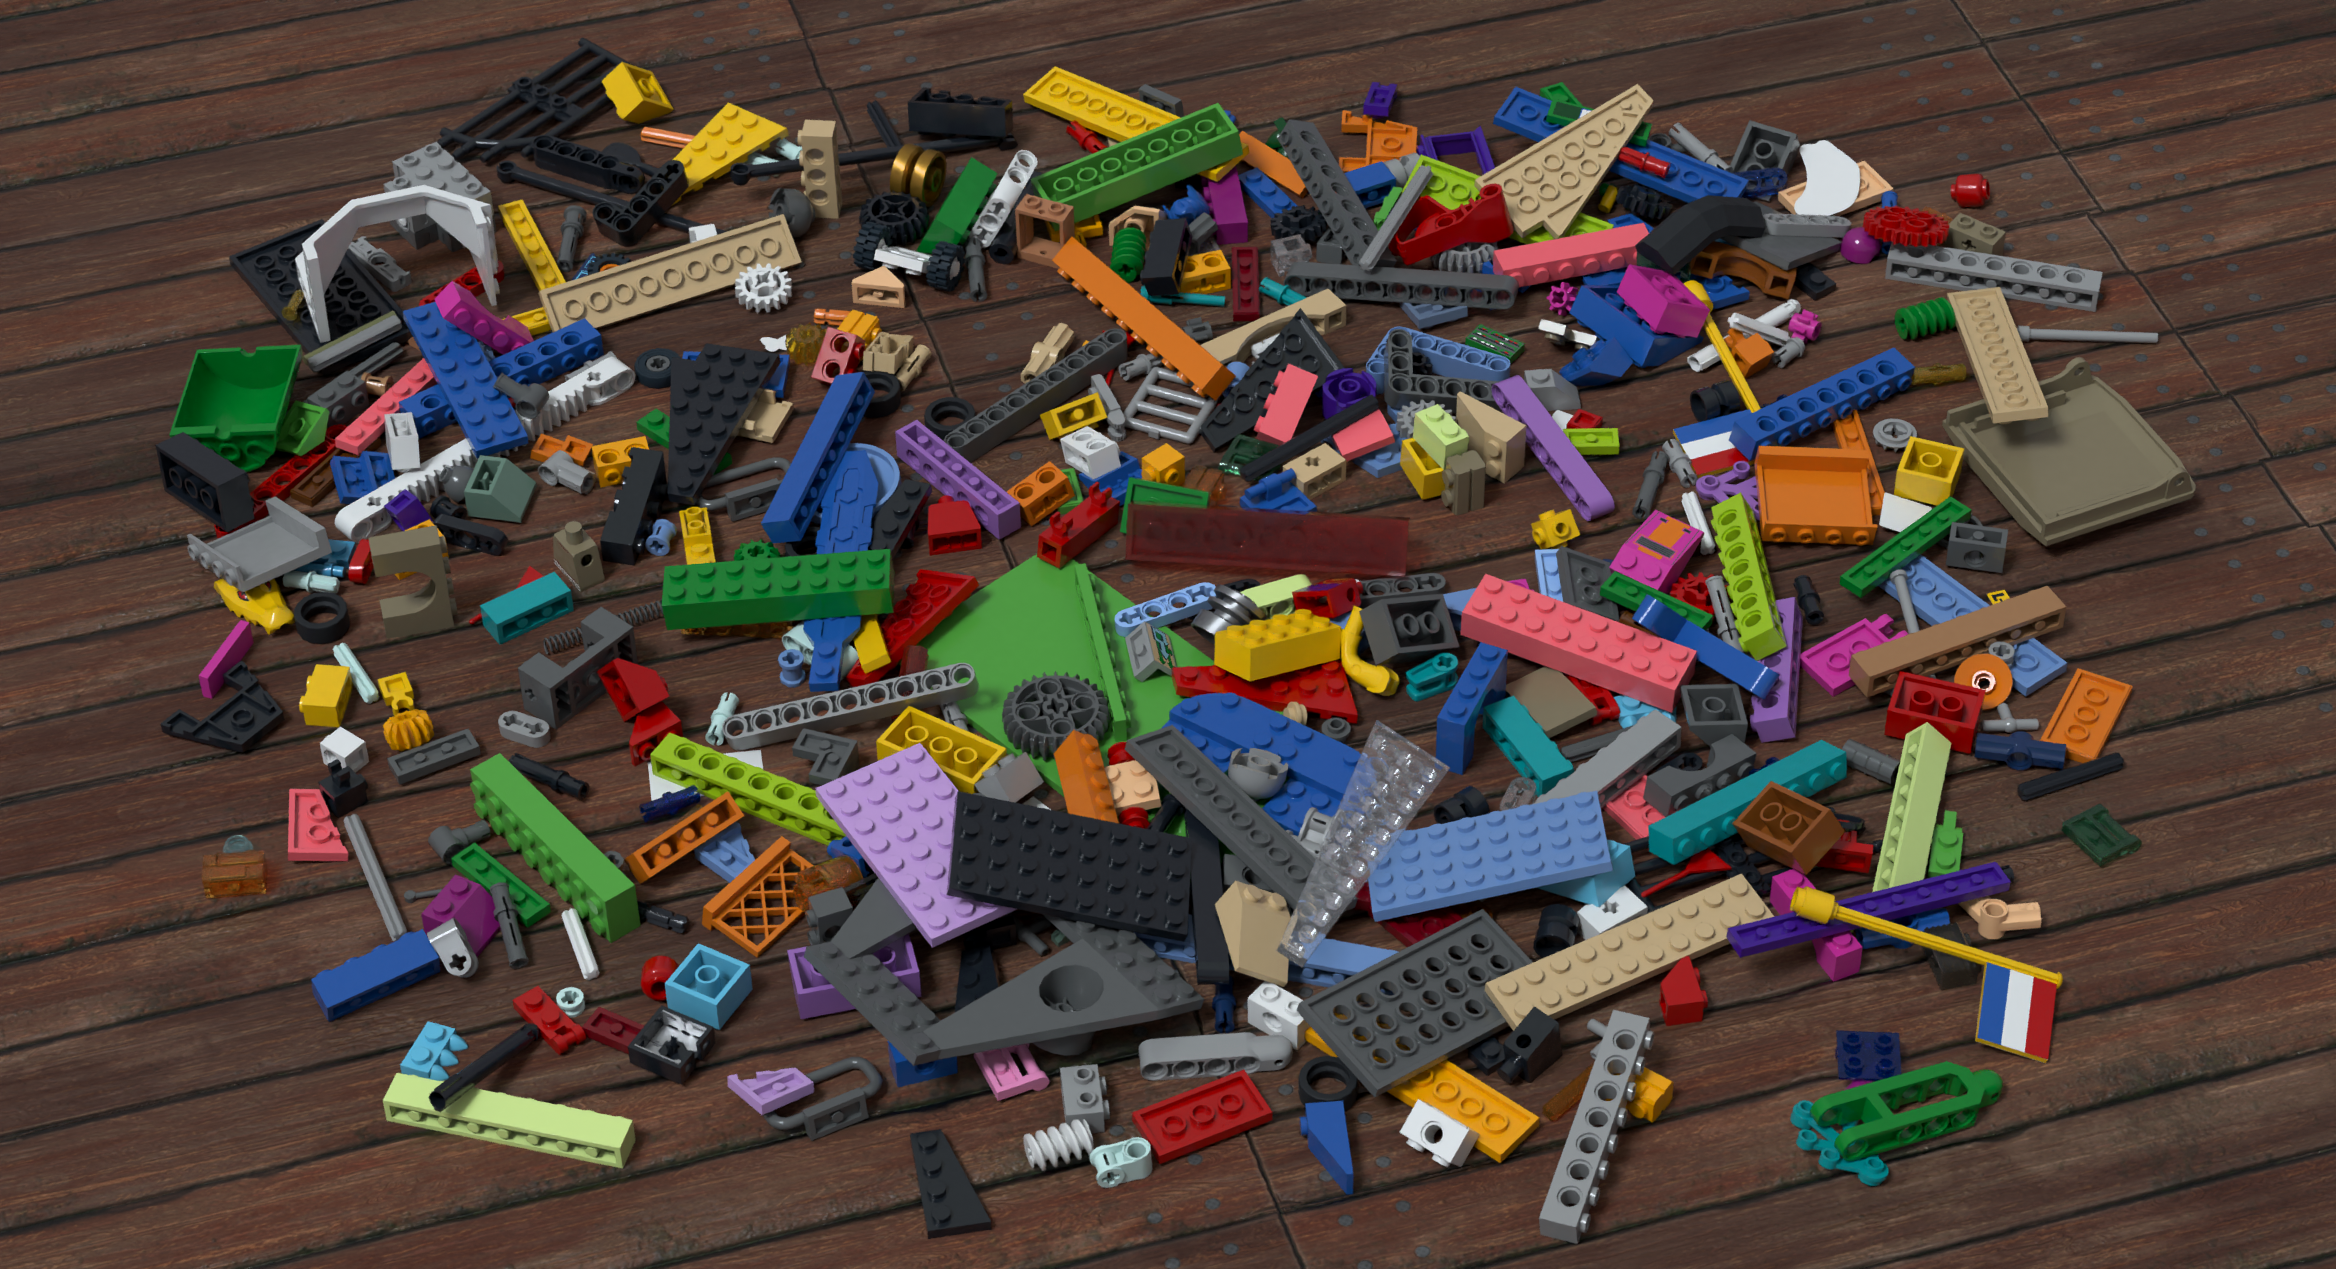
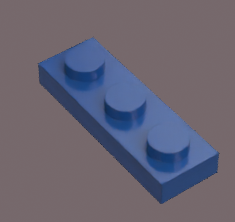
[1238,167,1298,218]

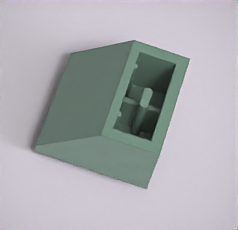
[464,455,537,523]

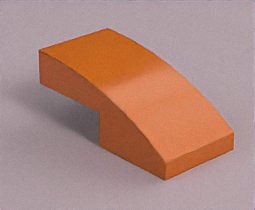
[530,433,593,466]

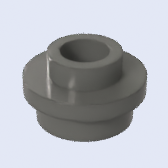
[1322,718,1351,743]

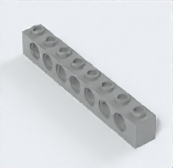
[1885,242,2103,312]
[1539,1010,1654,1244]

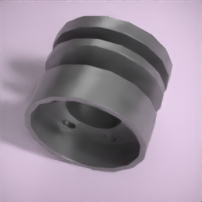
[1191,584,1267,645]

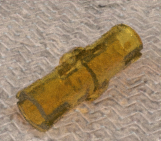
[1911,363,1966,385]

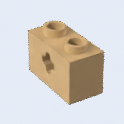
[1283,443,1346,500]

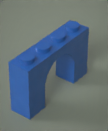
[1435,642,1508,775]

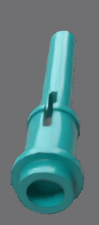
[1141,286,1225,307]

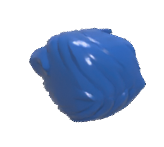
[1163,185,1210,225]

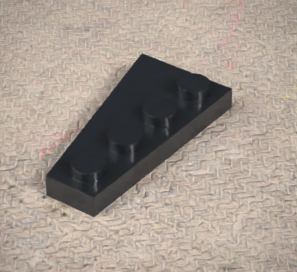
[955,945,1000,1012]
[910,1129,992,1239]

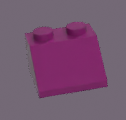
[421,874,501,957]

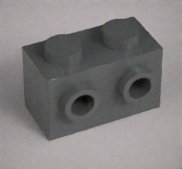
[307,371,369,429]

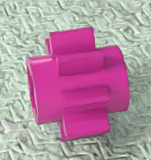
[1546,282,1579,316]
[1788,309,1822,344]

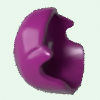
[1840,227,1882,264]

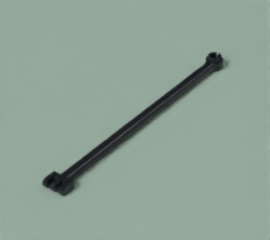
[730,132,1018,186]
[496,161,728,235]

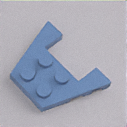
[1320,405,1407,478]

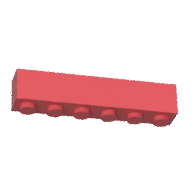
[1493,223,1652,287]

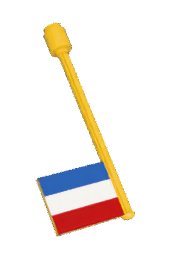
[1673,280,1761,479]
[1790,886,2063,1063]

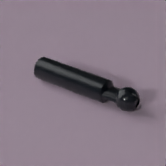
[989,171,1044,264]

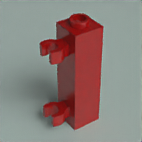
[1037,482,1120,568]

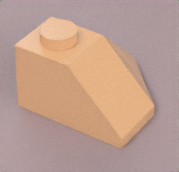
[1109,206,1167,251]

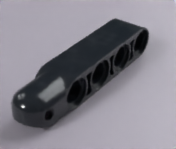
[532,135,645,194]

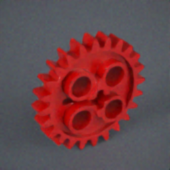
[1863,206,1949,247]

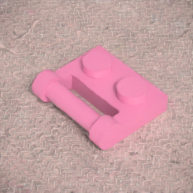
[974,1043,1050,1101]

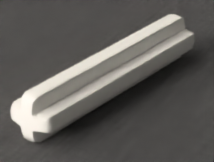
[1728,313,1790,347]
[1681,492,1715,555]
[561,908,599,980]

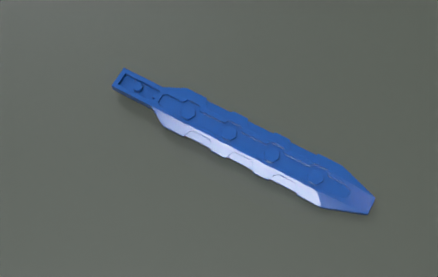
[803,450,879,692]

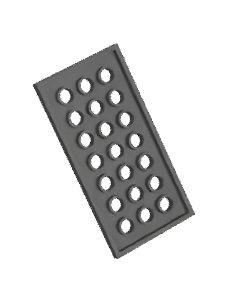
[1296,909,1533,1097]

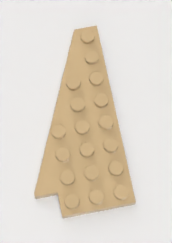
[1474,84,1654,239]

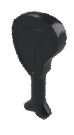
[601,142,661,176]

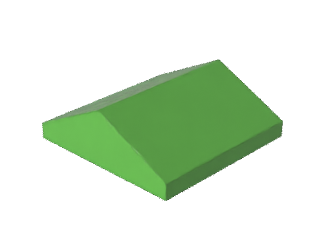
[276,401,330,456]

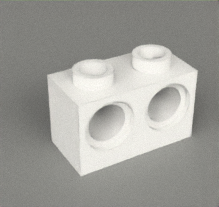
[1060,426,1121,480]

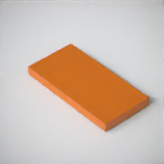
[2040,668,2133,763]

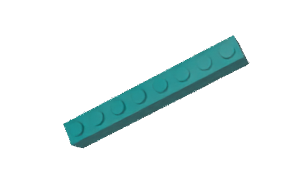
[1648,740,1847,865]

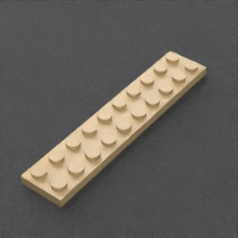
[538,214,801,332]
[1947,287,2048,424]
[1484,874,1774,1031]

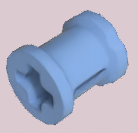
[645,519,677,556]
[778,649,806,687]

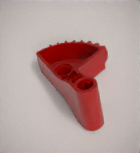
[1388,183,1514,265]

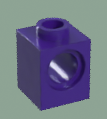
[384,489,433,531]

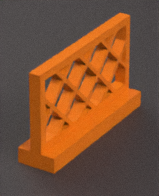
[702,836,836,958]

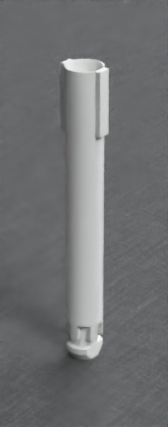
[1687,299,1801,372]

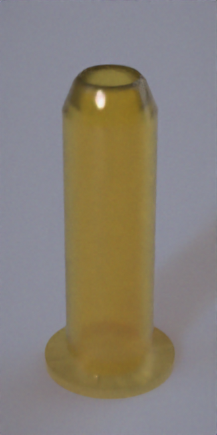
[282,290,304,320]

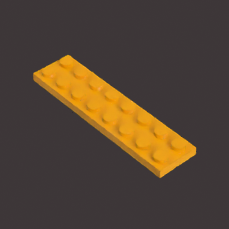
[1305,1013,1540,1163]

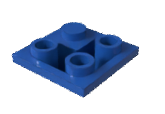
[1559,337,1633,386]

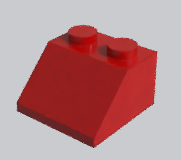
[597,658,669,722]

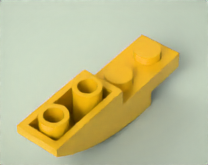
[679,507,716,565]

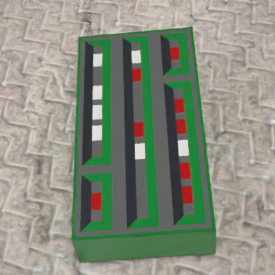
[1465,324,1525,365]

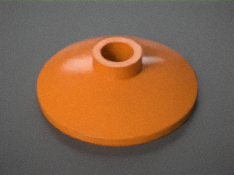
[1954,654,2013,710]

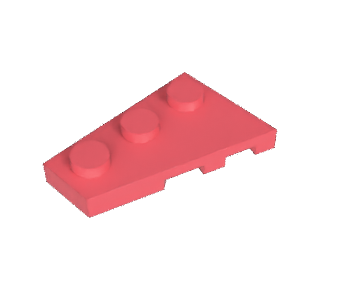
[288,789,348,861]

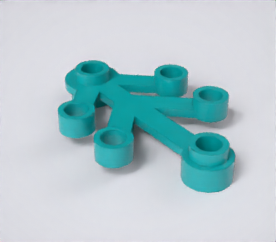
[1790,1100,1889,1186]

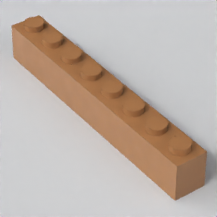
[1849,585,2066,697]

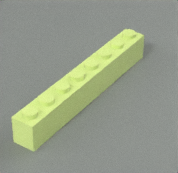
[1872,722,1951,892]
[383,1073,636,1169]

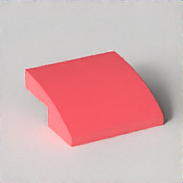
[1331,408,1395,462]

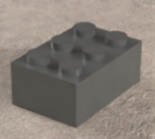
[1359,594,1459,665]

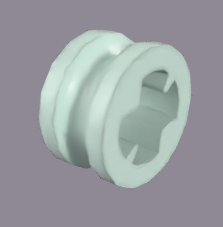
[556,987,585,1018]

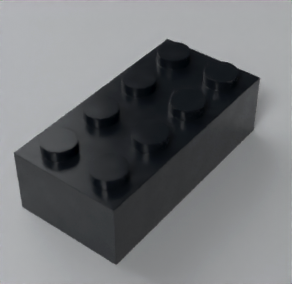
[155,432,255,532]

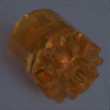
[793,854,865,912]

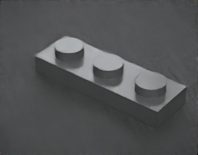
[387,728,481,785]

